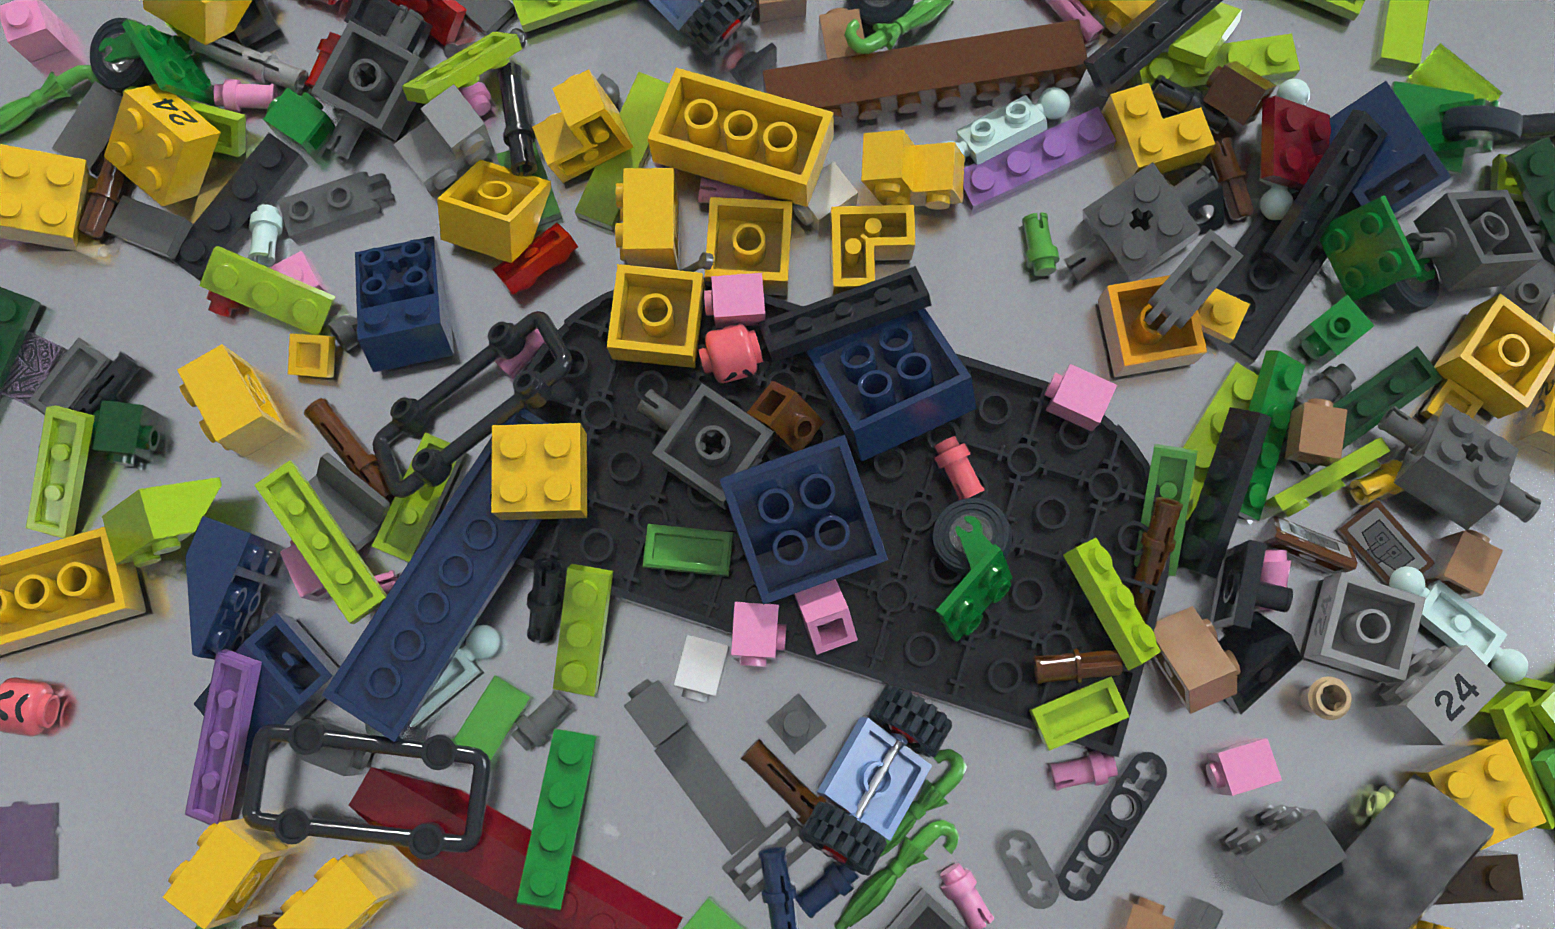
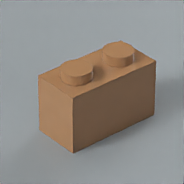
[1153,606,1240,714]

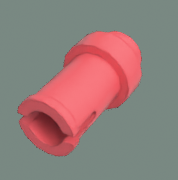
[934,436,985,500]

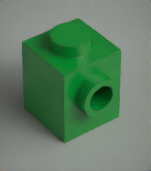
[263,88,336,159]
[1297,295,1374,366]

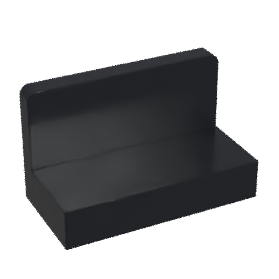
[1219,611,1302,715]

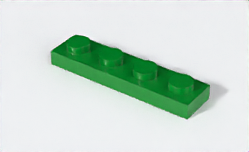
[1239,350,1305,521]
[517,728,596,912]

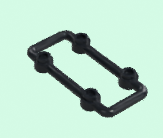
[372,311,573,498]
[242,718,491,860]

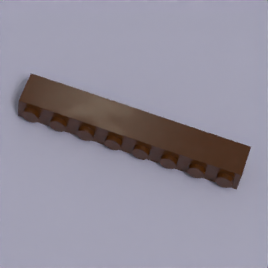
[763,19,1087,125]

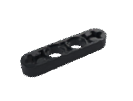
[1055,752,1167,901]

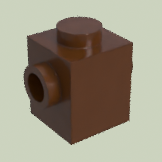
[747,381,824,452]

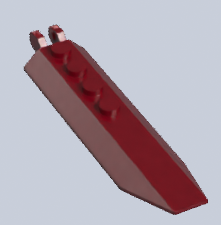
[348,767,683,929]

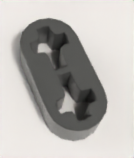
[996,829,1060,909]

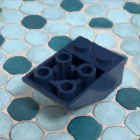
[1330,81,1455,218]
[355,236,454,372]
[185,516,278,660]
[194,613,339,767]

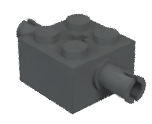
[311,5,431,160]
[1063,162,1218,282]
[1406,190,1545,291]
[636,383,774,510]
[1377,403,1542,530]

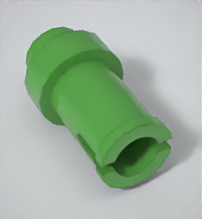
[1022,212,1060,276]

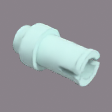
[248,205,284,267]

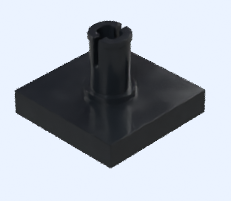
[1211,540,1293,635]

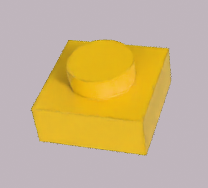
[1198,288,1250,344]
[288,333,336,378]
[1420,378,1484,419]

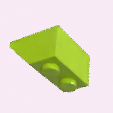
[102,477,222,567]

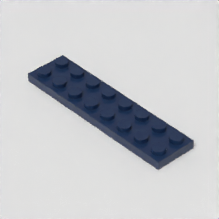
[322,409,588,742]

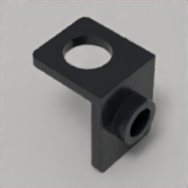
[729,43,777,88]
[1163,163,1224,235]

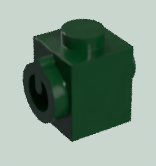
[90,400,160,466]

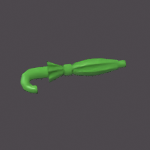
[844,0,953,54]
[0,65,105,135]
[879,749,967,858]
[834,820,959,929]

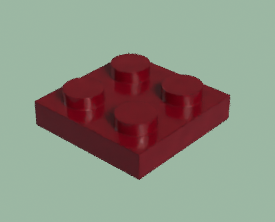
[1260,95,1331,191]

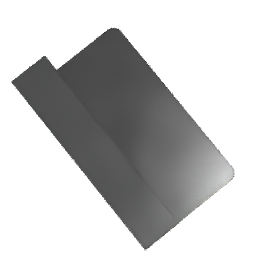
[308,453,390,551]

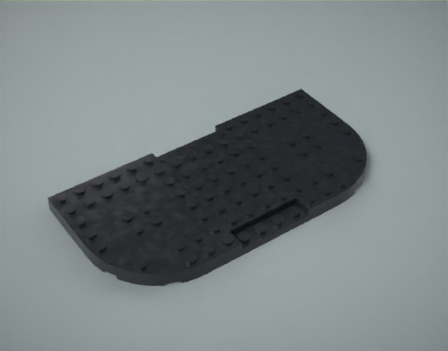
[513,278,1170,757]

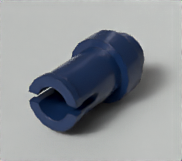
[795,860,859,918]

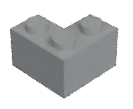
[393,84,493,192]

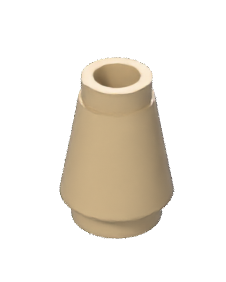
[1301,676,1352,720]

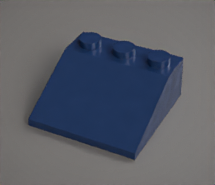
[805,308,977,462]
[719,435,888,605]

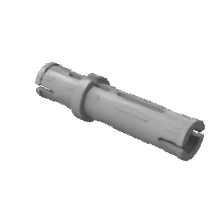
[189,37,309,95]

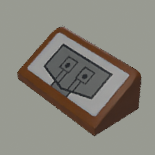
[1337,500,1435,587]
[1262,516,1358,573]

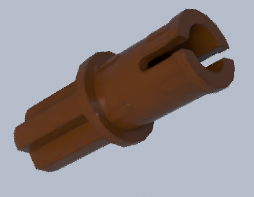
[1209,138,1254,220]
[78,158,127,238]
[1033,649,1123,684]

